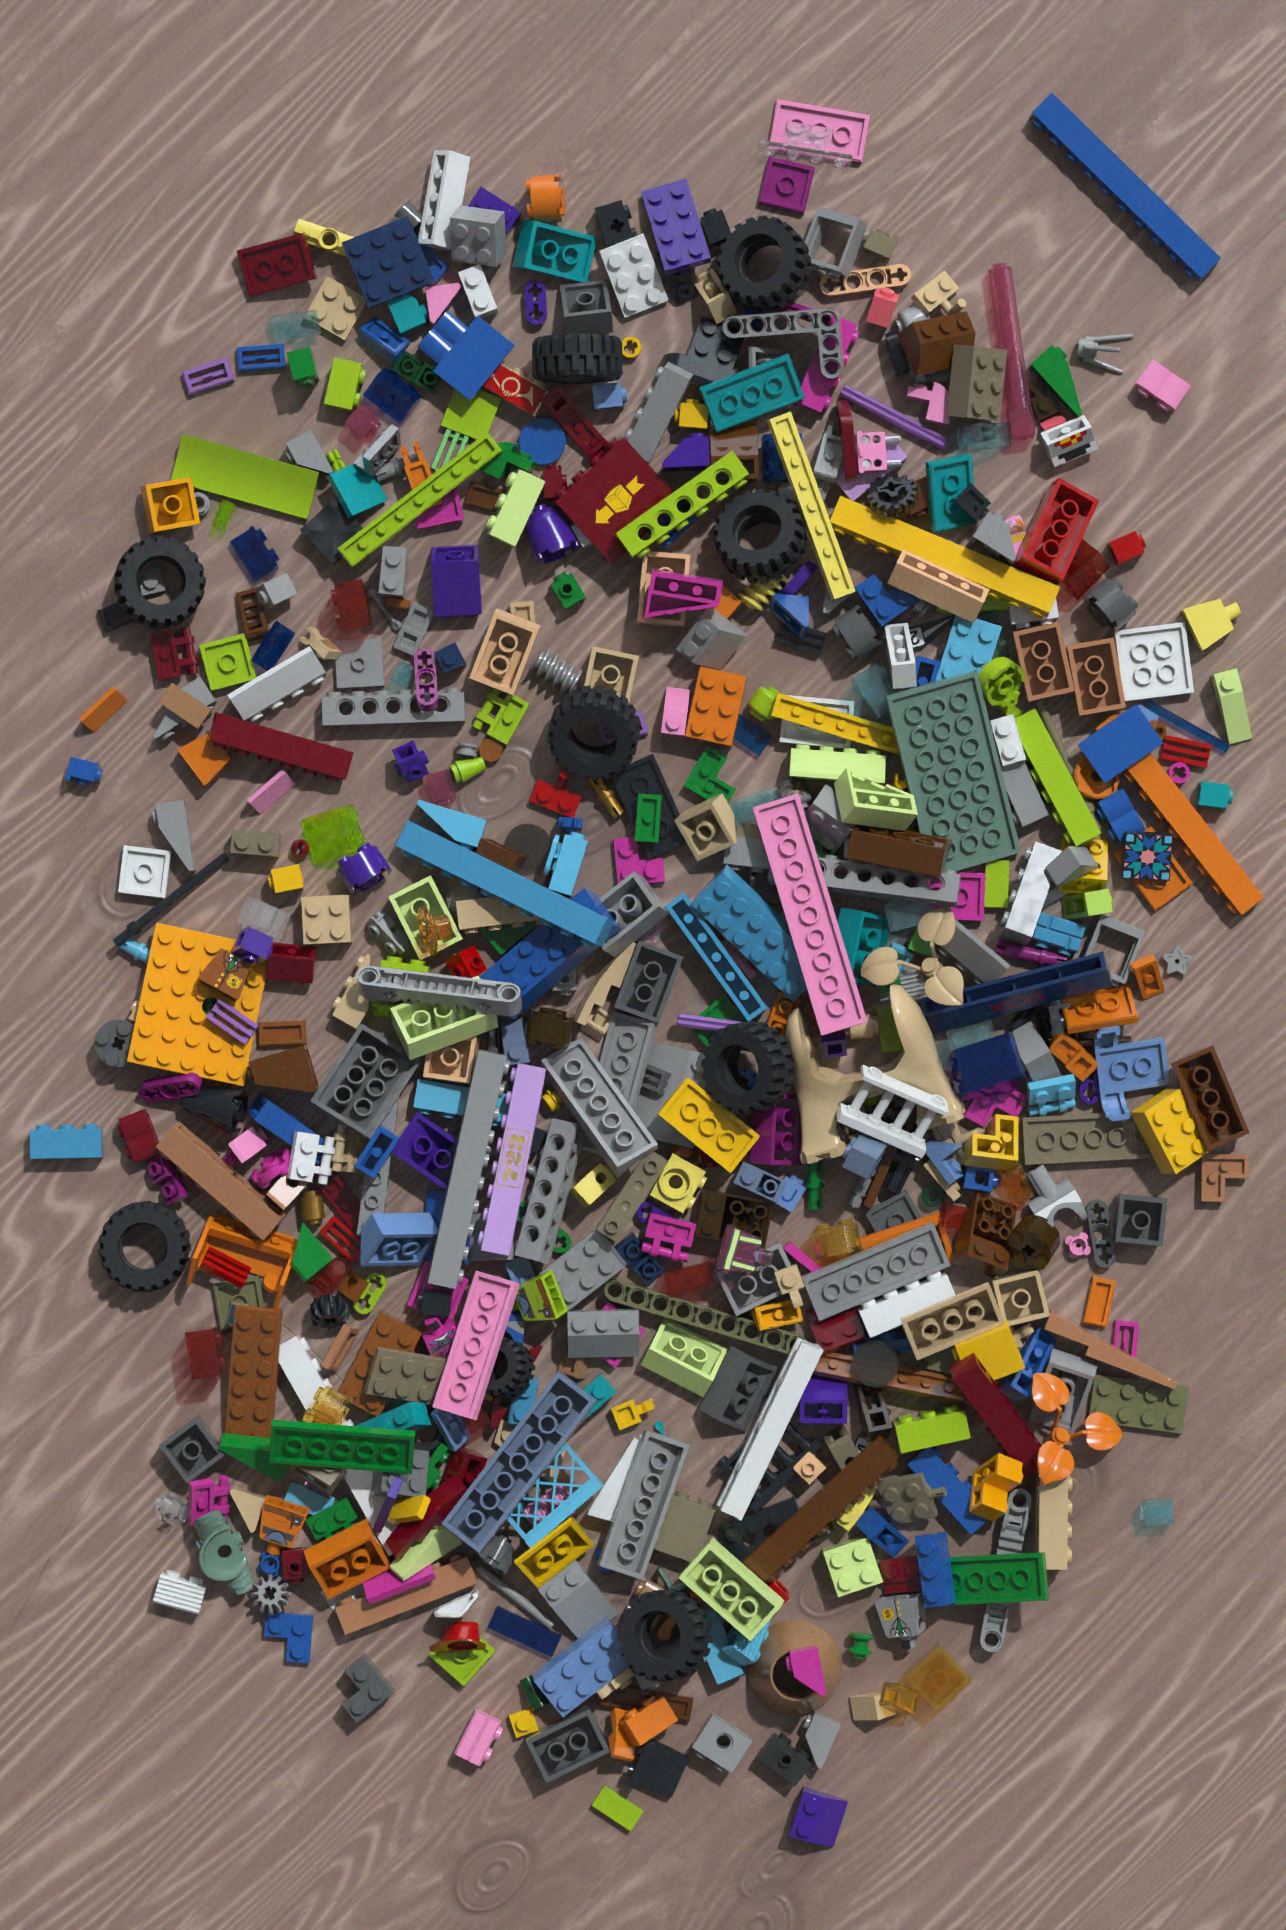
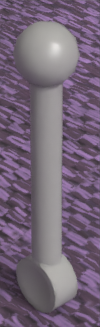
[367,589,402,631]

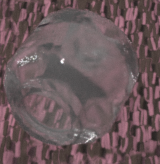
[153,1491,189,1526]

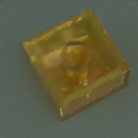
[904,1642,972,1712]

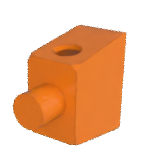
[177,733,232,786]

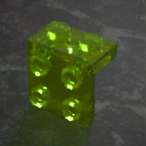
[302,804,365,864]

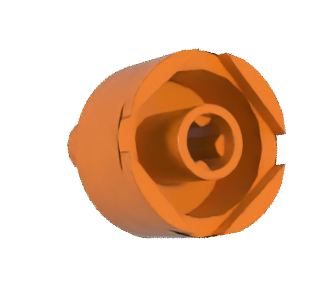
[526,174,565,223]

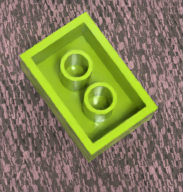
[893,1403,971,1454]

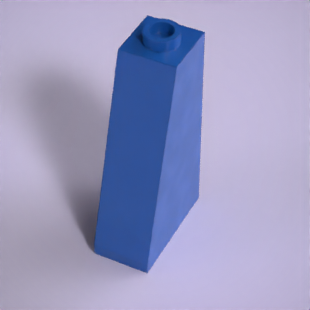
[247,1092,335,1166]

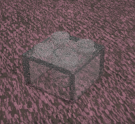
[236,896,294,943]

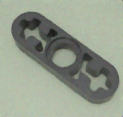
[1086,1199,1116,1268]

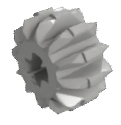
[250,1574,291,1616]

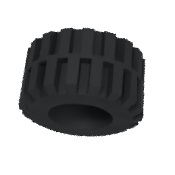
[485,1337,535,1400]

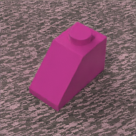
[786,1645,827,1696]

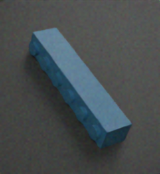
[665,893,767,1021]

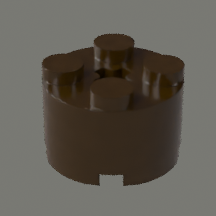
[524,1006,575,1049]
[1006,1215,1060,1270]

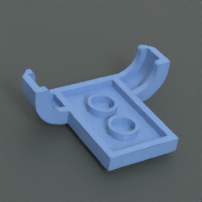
[1094,1025,1170,1121]

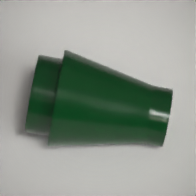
[520,1675,550,1712]

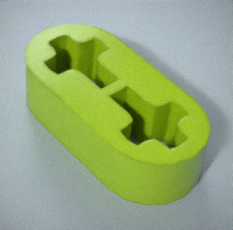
[353,1272,387,1314]

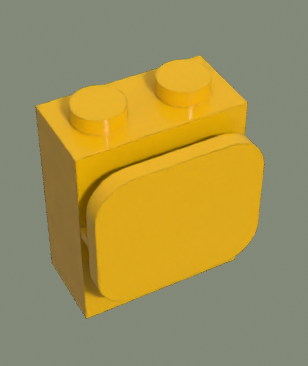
[951,1319,1025,1380]

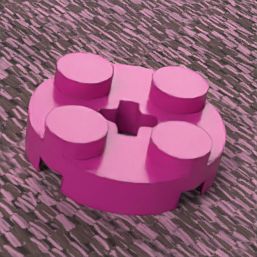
[250,1147,291,1189]

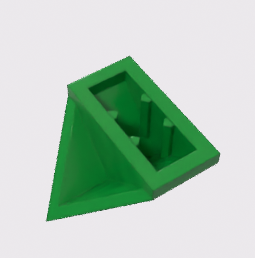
[290,1223,333,1282]

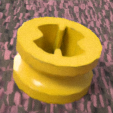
[622,336,641,358]

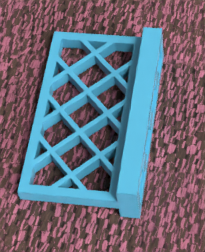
[507,1442,604,1548]

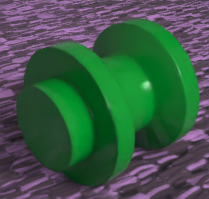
[848,1632,873,1659]

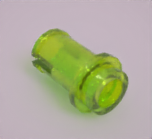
[212,499,236,531]

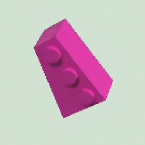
[644,569,723,618]

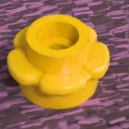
[541,1090,562,1112]

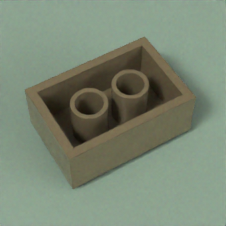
[947,345,1007,421]

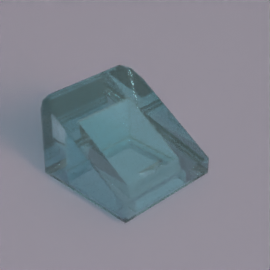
[391,660,415,689]

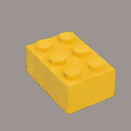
[1130,1089,1211,1174]

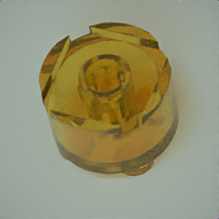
[811,1218,863,1261]
[302,1385,353,1425]

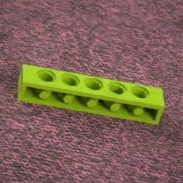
[616,450,749,559]

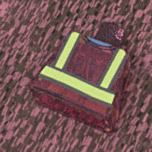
[715,1224,774,1272]

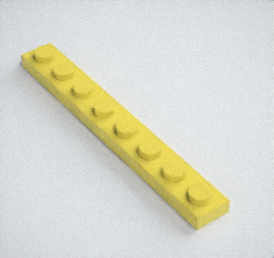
[767,412,855,600]

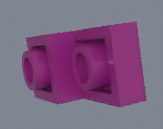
[146,1155,188,1206]

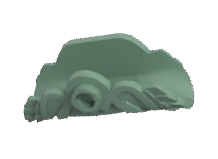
[193,1510,254,1595]

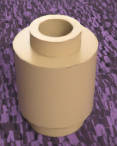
[845,1014,879,1040]

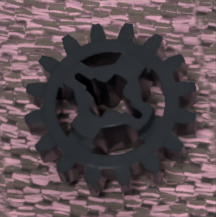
[866,473,918,517]

